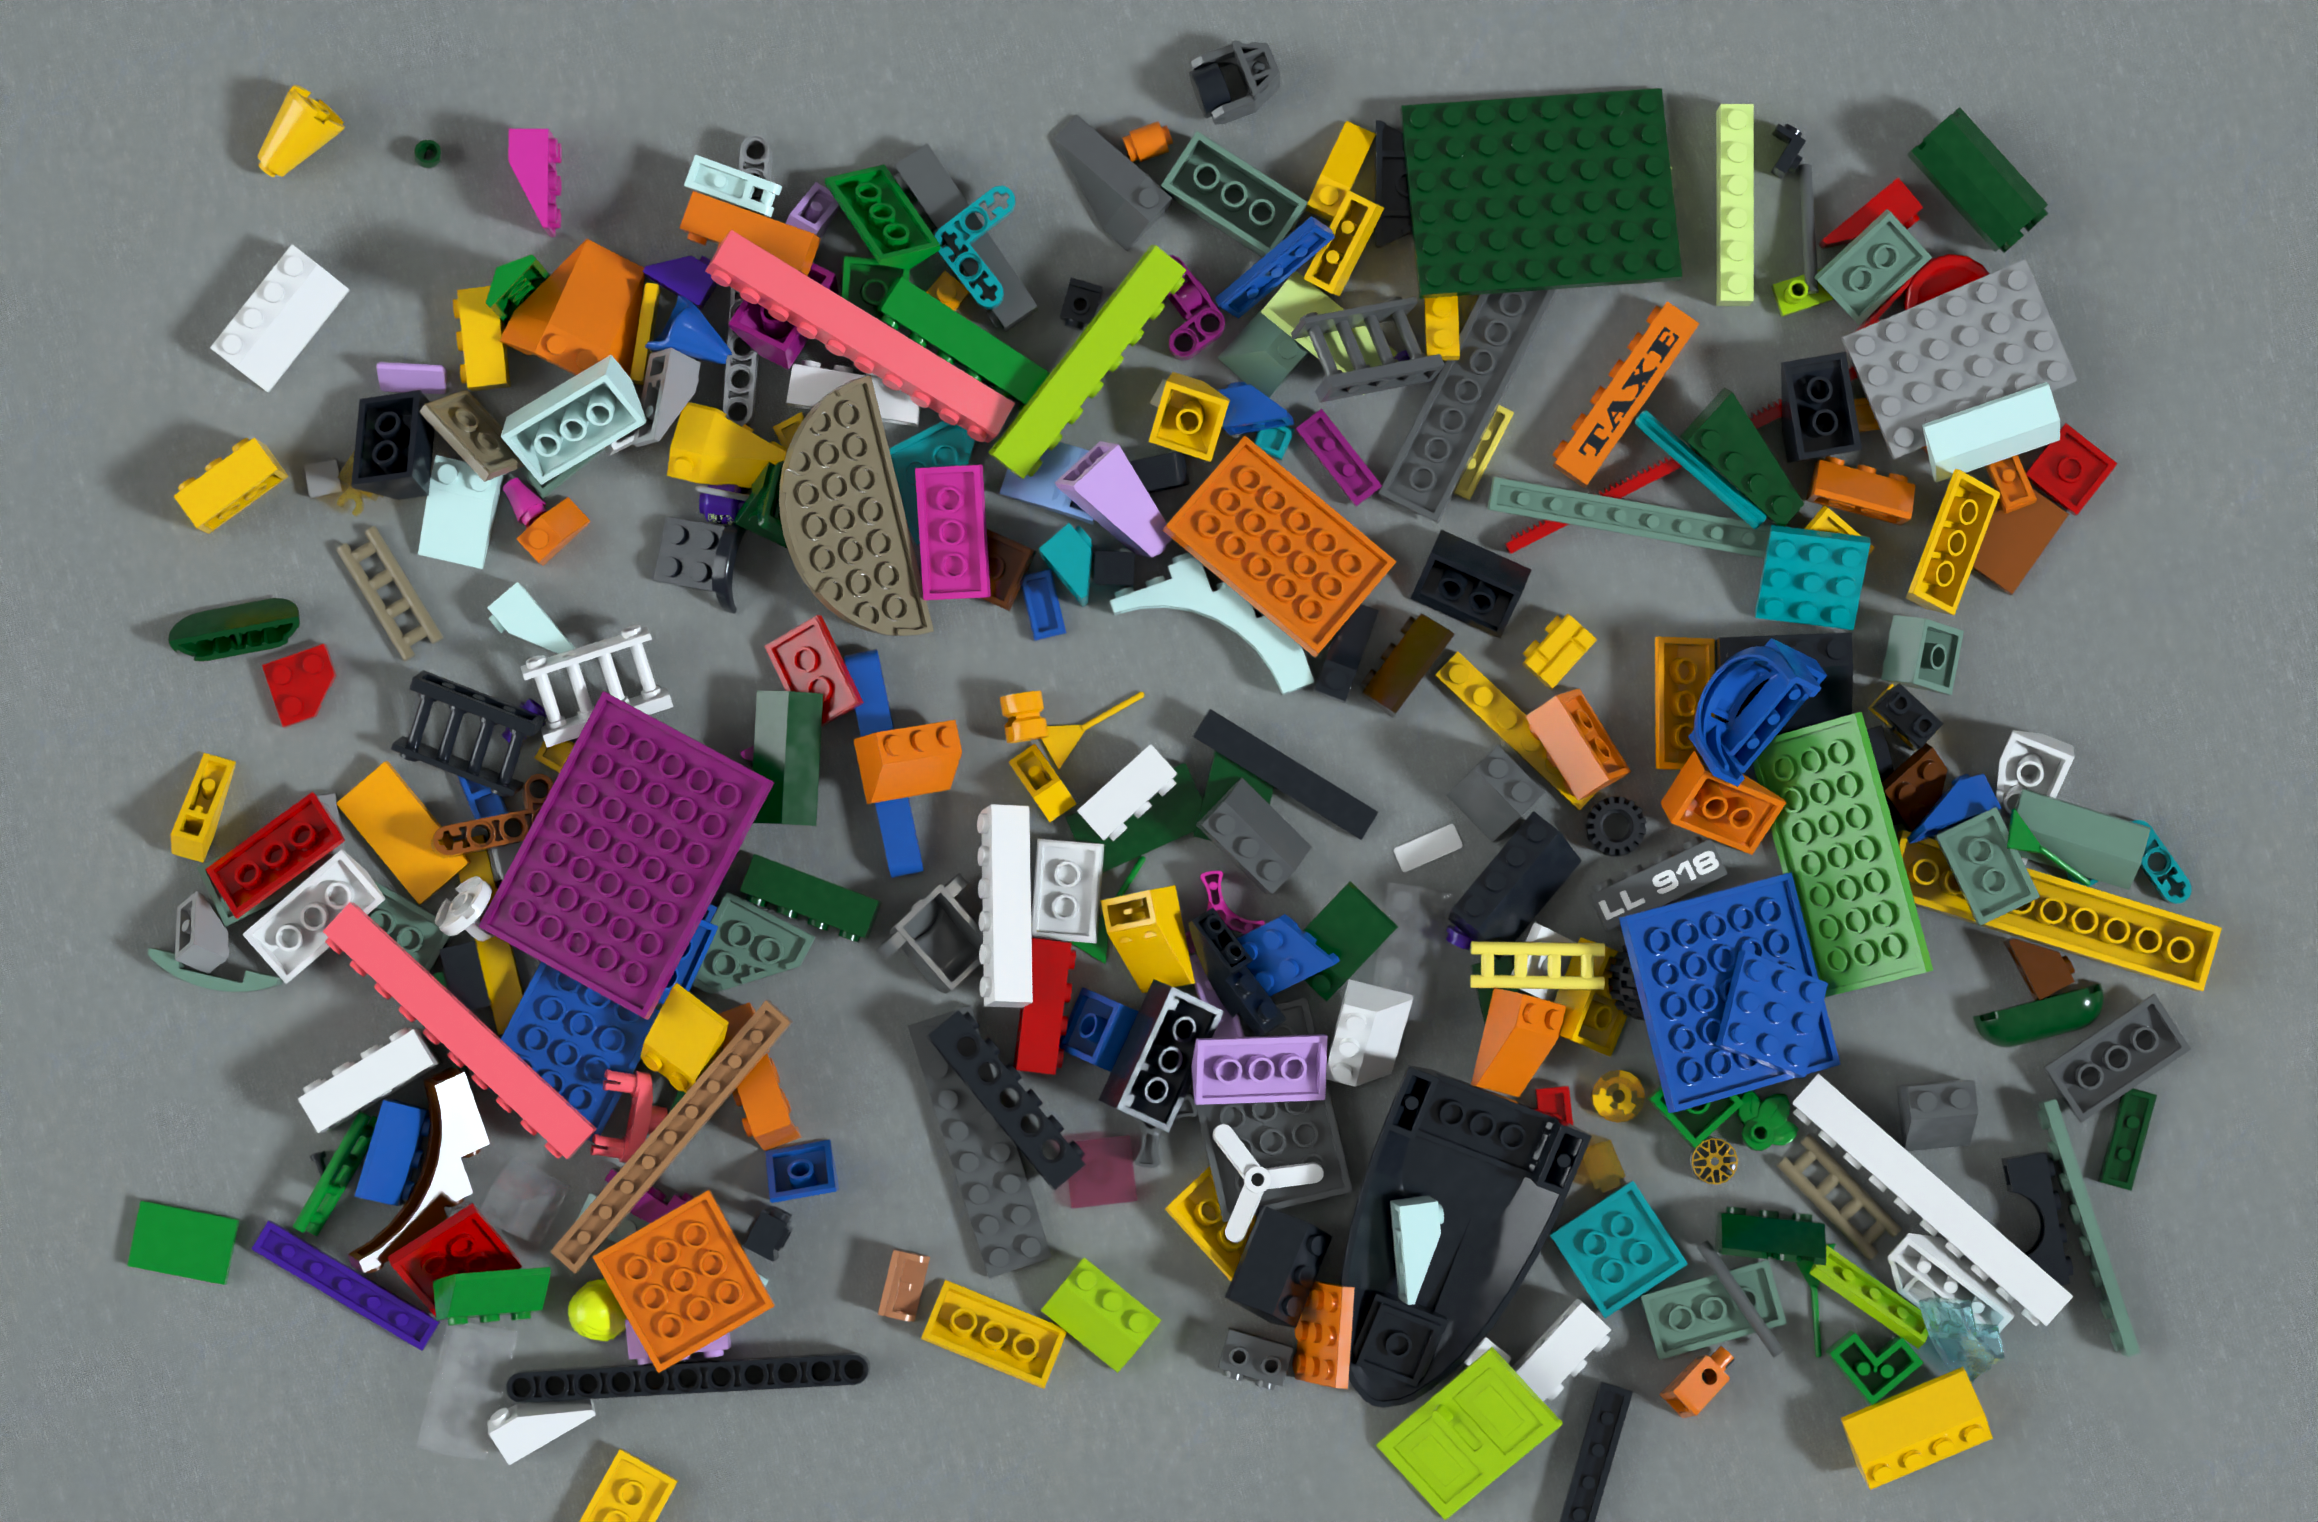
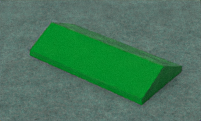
[824,164,940,270]
[486,254,550,325]

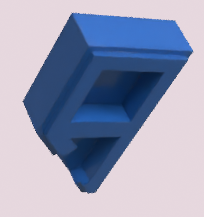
[457,775,509,820]

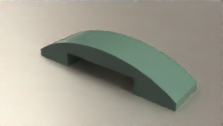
[148,948,283,992]

